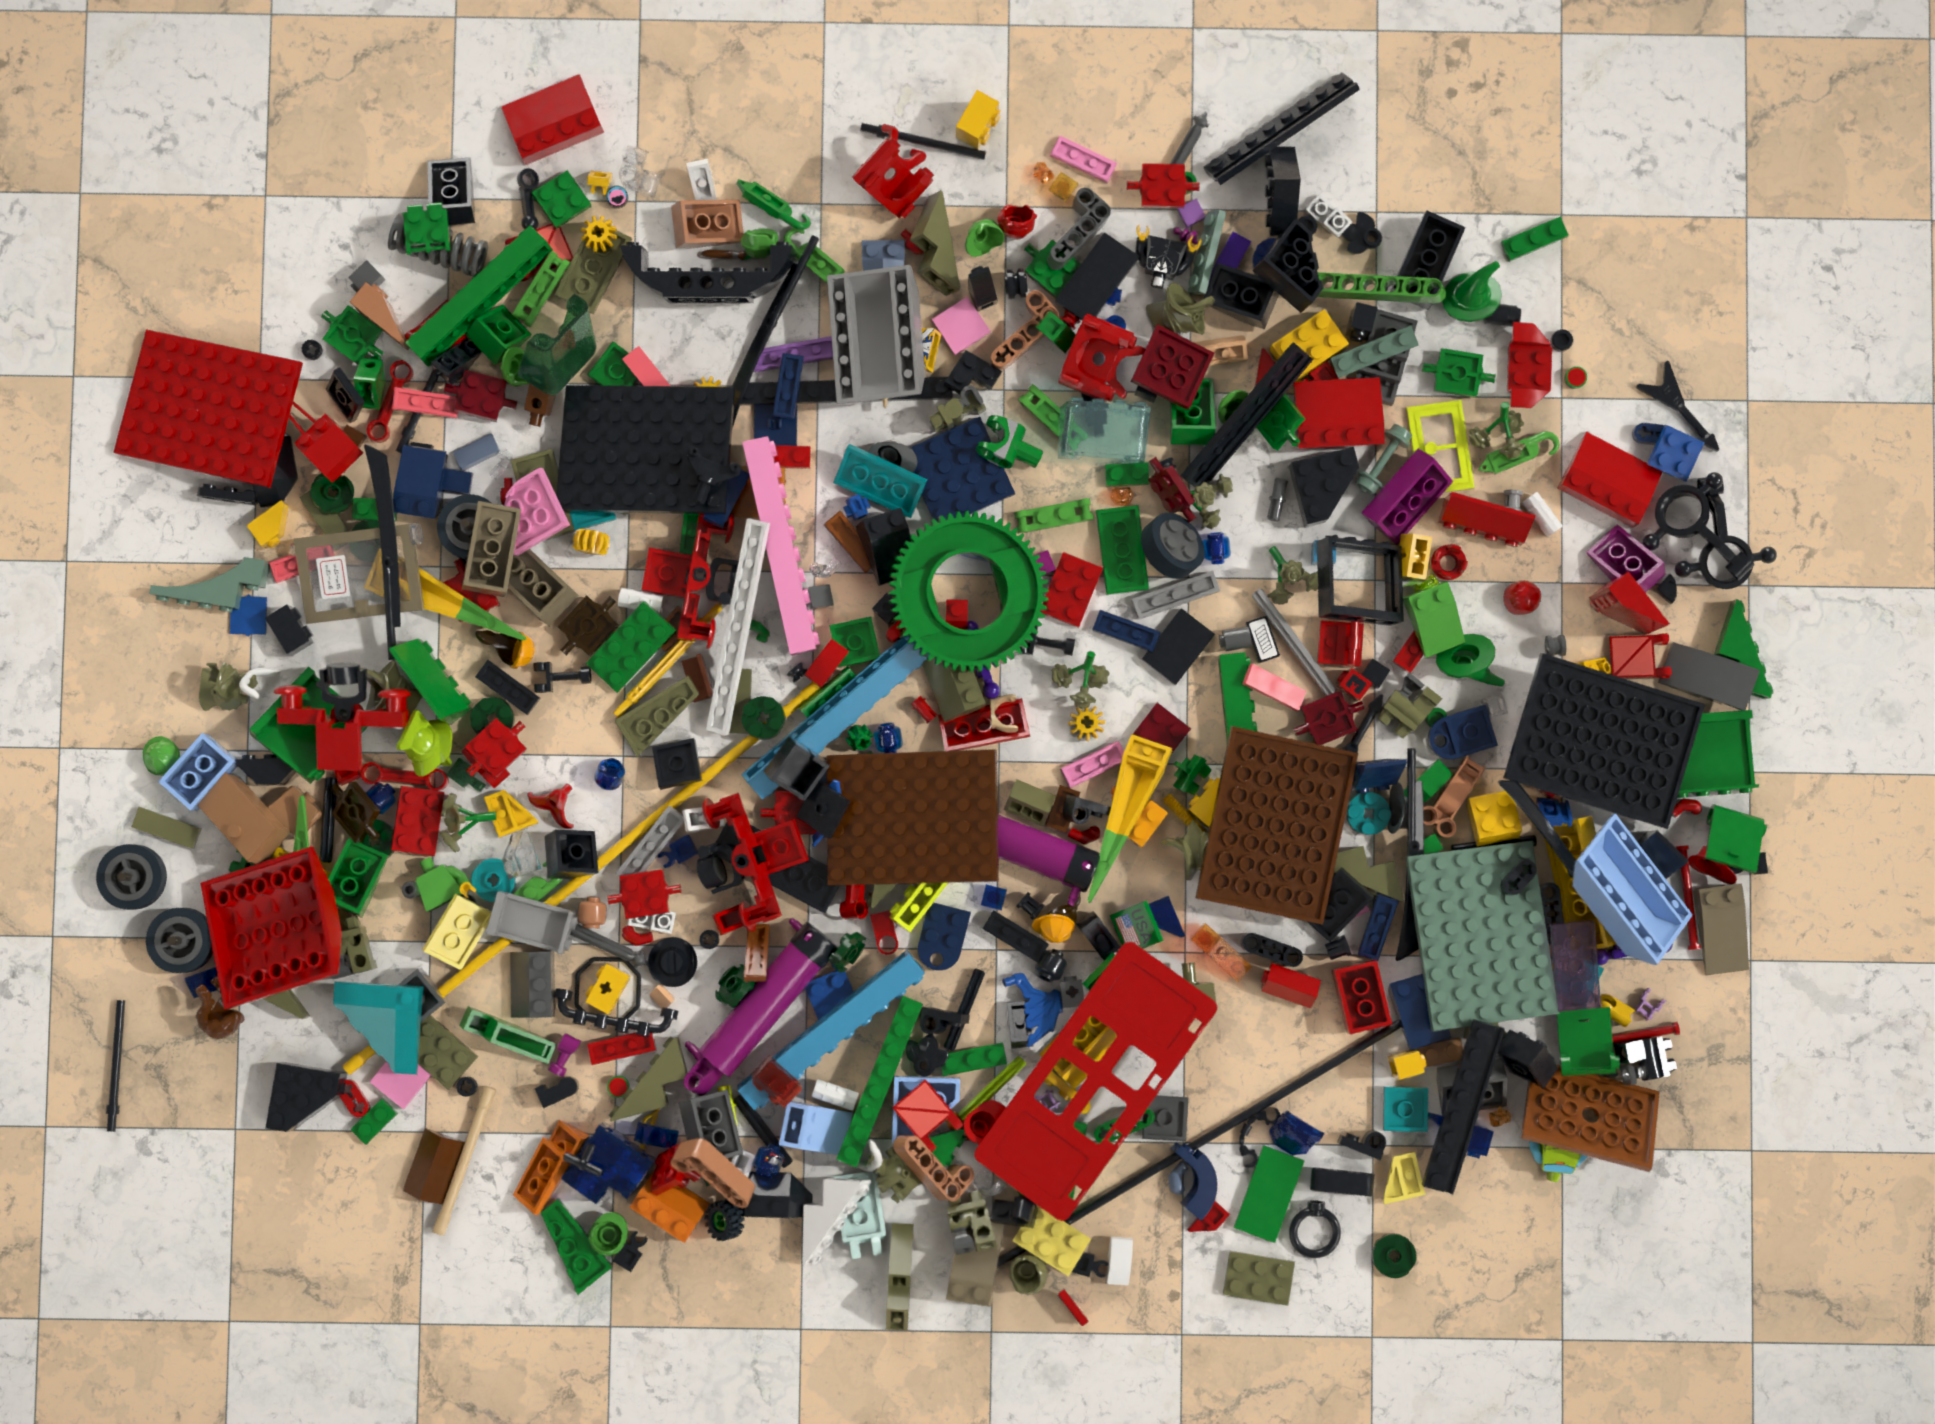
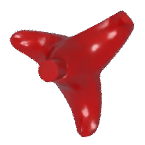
[527,783,574,829]

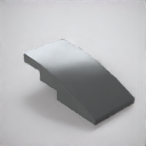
[1356,309,1418,406]
[1658,642,1760,711]

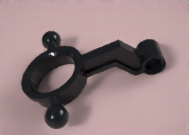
[1642,472,1755,580]
[1675,477,1777,589]

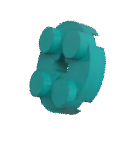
[1347,792,1391,835]
[471,858,516,902]

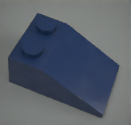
[393,445,447,519]
[1351,759,1407,793]
[1388,974,1452,1051]

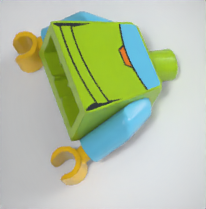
[1529,1141,1588,1182]

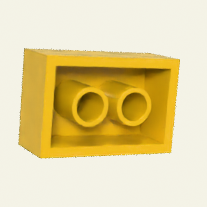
[1269,309,1349,384]

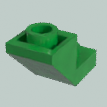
[1036,311,1076,353]
[1404,759,1453,803]

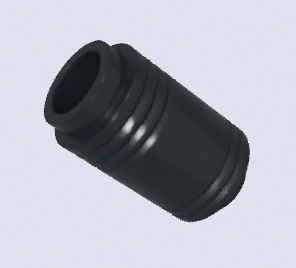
[1483,304,1521,327]

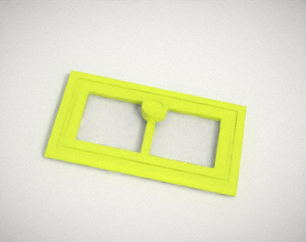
[1406,400,1475,493]

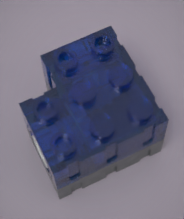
[561,1121,656,1204]

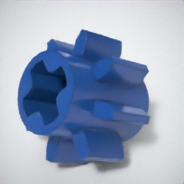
[843,494,871,521]

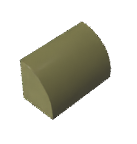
[1004,779,1056,826]

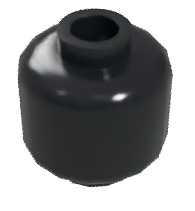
[1035,949,1067,983]

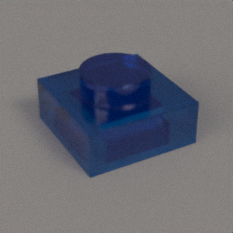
[981,884,1007,911]

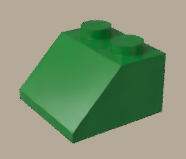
[466,304,532,365]

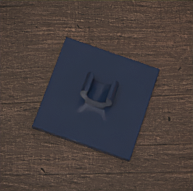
[754,404,797,446]

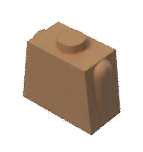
[268,786,323,836]

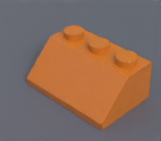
[629,1168,711,1243]

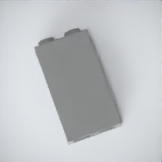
[486,891,578,955]

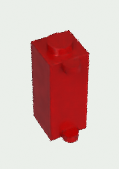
[1260,963,1321,1009]

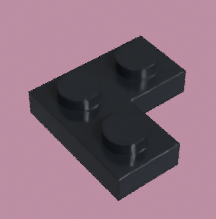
[944,350,1002,395]

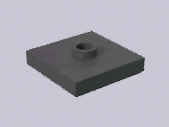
[1142,1095,1189,1141]

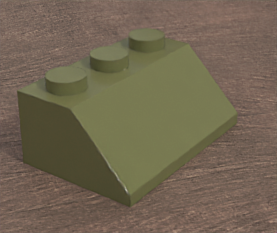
[922,658,986,723]

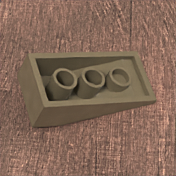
[462,501,521,597]
[508,549,579,626]
[1693,884,1749,976]
[946,1216,1004,1307]

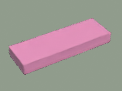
[1050,136,1117,184]
[1060,741,1124,788]

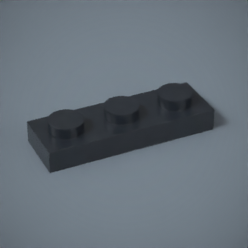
[475,660,541,715]
[982,910,1049,962]

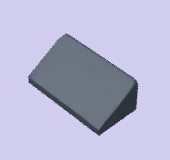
[453,433,501,471]

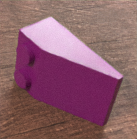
[1586,524,1665,593]

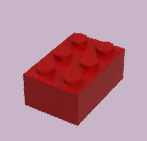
[1331,960,1393,1034]

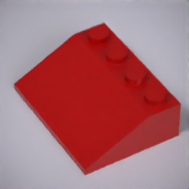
[501,74,604,165]
[1294,377,1385,448]
[1557,432,1662,528]
[1589,572,1670,635]

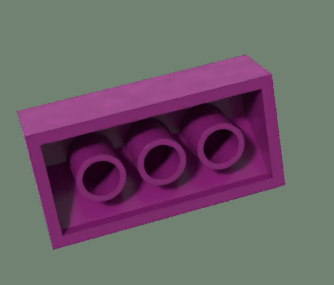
[1361,448,1453,545]

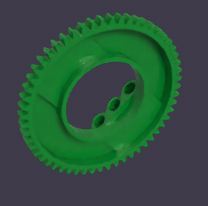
[888,511,1049,672]

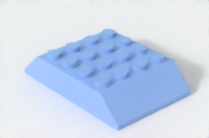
[1573,813,1693,965]

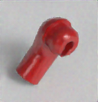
[1672,798,1702,818]
[1067,826,1101,845]
[622,925,654,946]

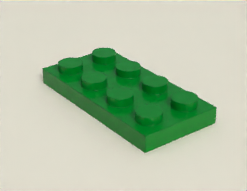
[586,601,676,693]

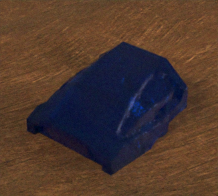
[1269,1111,1325,1156]

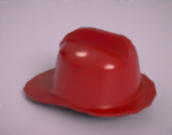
[1688,846,1737,884]
[963,1100,1006,1144]

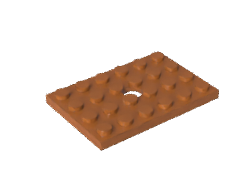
[1521,1064,1660,1172]

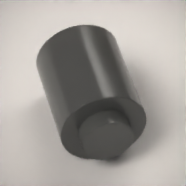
[1218,626,1252,651]

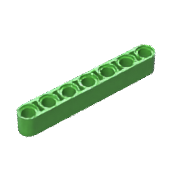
[1317,272,1446,304]

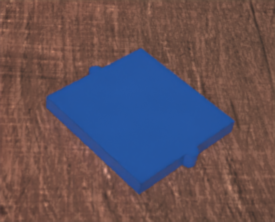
[230,595,267,637]

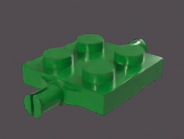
[1024,239,1081,299]
[321,305,384,365]
[1422,348,1496,398]
[1256,393,1305,451]

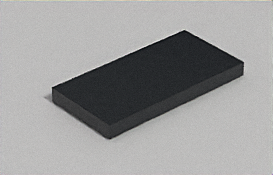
[1055,232,1139,321]

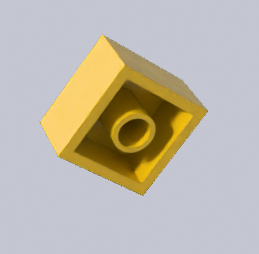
[956,90,1001,149]
[1466,791,1522,846]

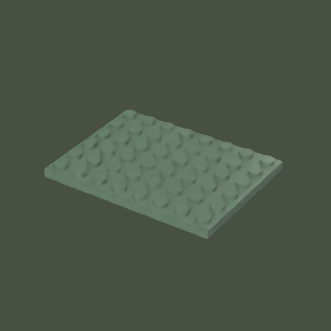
[1405,841,1559,1031]

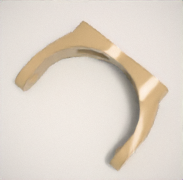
[990,694,1018,733]

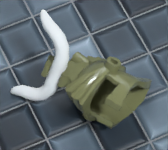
[199,662,280,711]
[857,1140,922,1204]

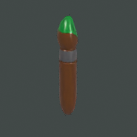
[701,250,753,260]

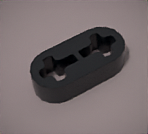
[1500,860,1537,896]

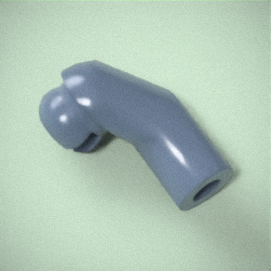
[1168,1161,1189,1195]

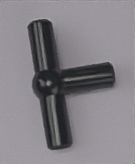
[563,1143,604,1177]

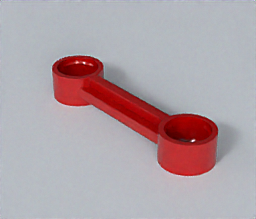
[366,360,414,443]
[360,762,449,791]

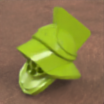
[396,710,452,776]

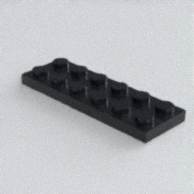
[712,822,840,914]

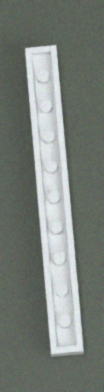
[706,518,770,735]

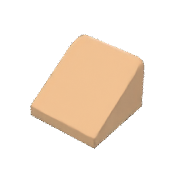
[650,985,675,1008]

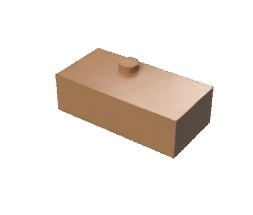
[198,773,290,864]

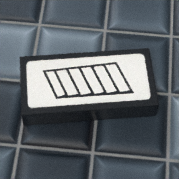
[1245,616,1280,663]

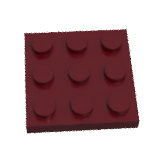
[1130,324,1215,410]

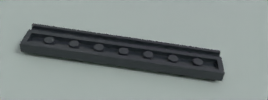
[1203,72,1360,185]
[1180,342,1313,487]
[1422,1019,1505,1195]

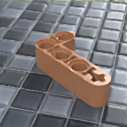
[991,290,1059,371]
[893,1135,974,1201]
[671,1138,756,1208]

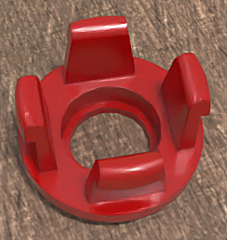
[1431,544,1468,580]

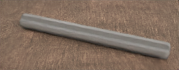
[1252,589,1336,696]

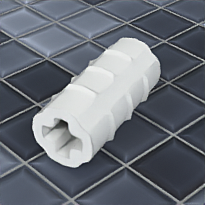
[1522,492,1563,537]
[618,588,664,615]
[812,1079,859,1111]

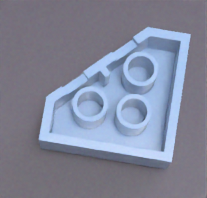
[892,1076,960,1143]

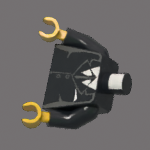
[1135,225,1202,289]

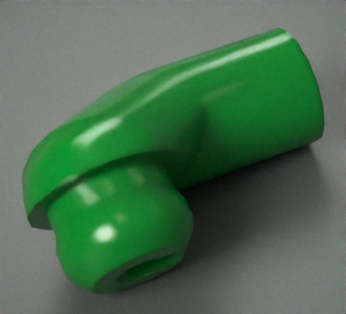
[749,619,770,643]

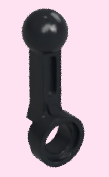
[517,168,539,230]

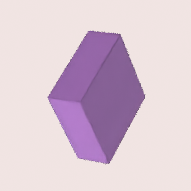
[1177,198,1205,228]

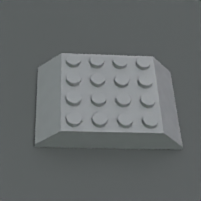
[827,265,925,404]

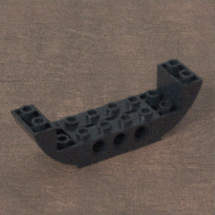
[620,242,797,303]

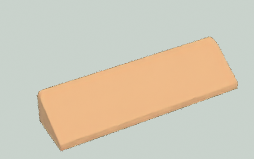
[1194,335,1248,366]

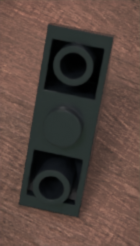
[431,338,482,385]
[235,754,296,786]

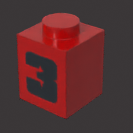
[1336,668,1373,702]

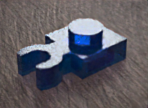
[658,835,698,868]

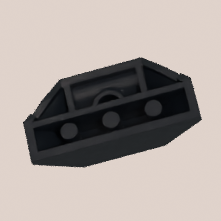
[252,432,298,508]
[725,1171,813,1218]

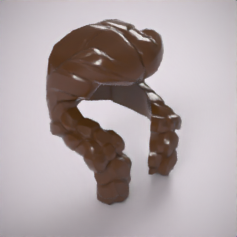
[195,976,245,1039]

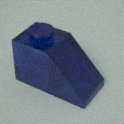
[1148,896,1185,938]

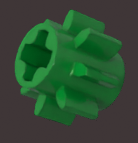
[845,724,874,751]

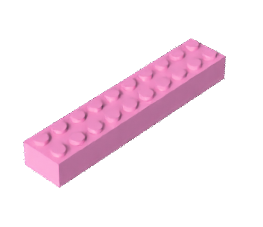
[742,436,820,656]

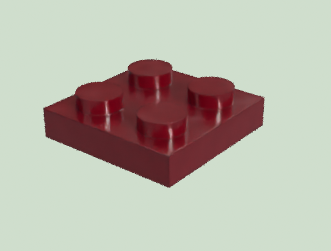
[1132,702,1191,754]

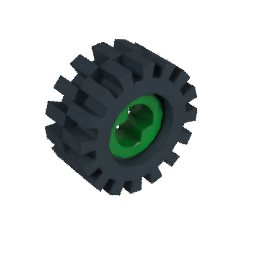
[704,1199,745,1241]

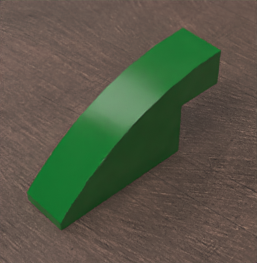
[459,1006,557,1064]

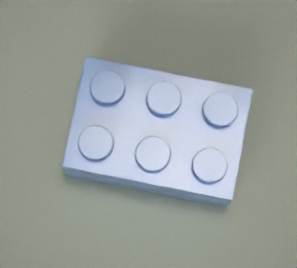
[158,733,238,811]

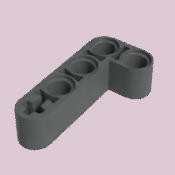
[1047,187,1111,270]

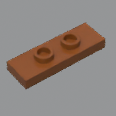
[823,511,871,574]
[744,924,770,981]

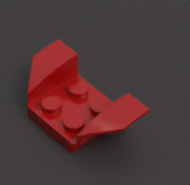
[1507,322,1552,409]

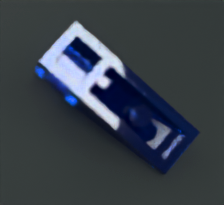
[1428,1112,1494,1159]

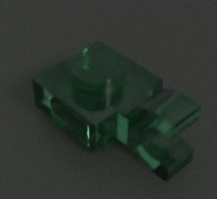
[446,758,486,792]

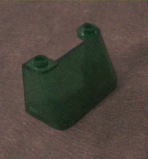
[517,293,597,395]

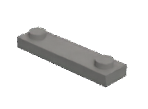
[1132,571,1220,620]
[615,805,684,876]

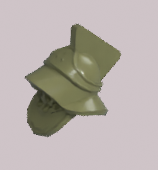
[1146,283,1215,335]
[360,660,422,718]
[1161,820,1208,881]

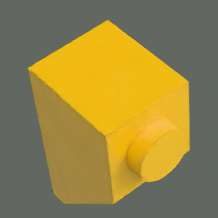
[246,500,289,549]

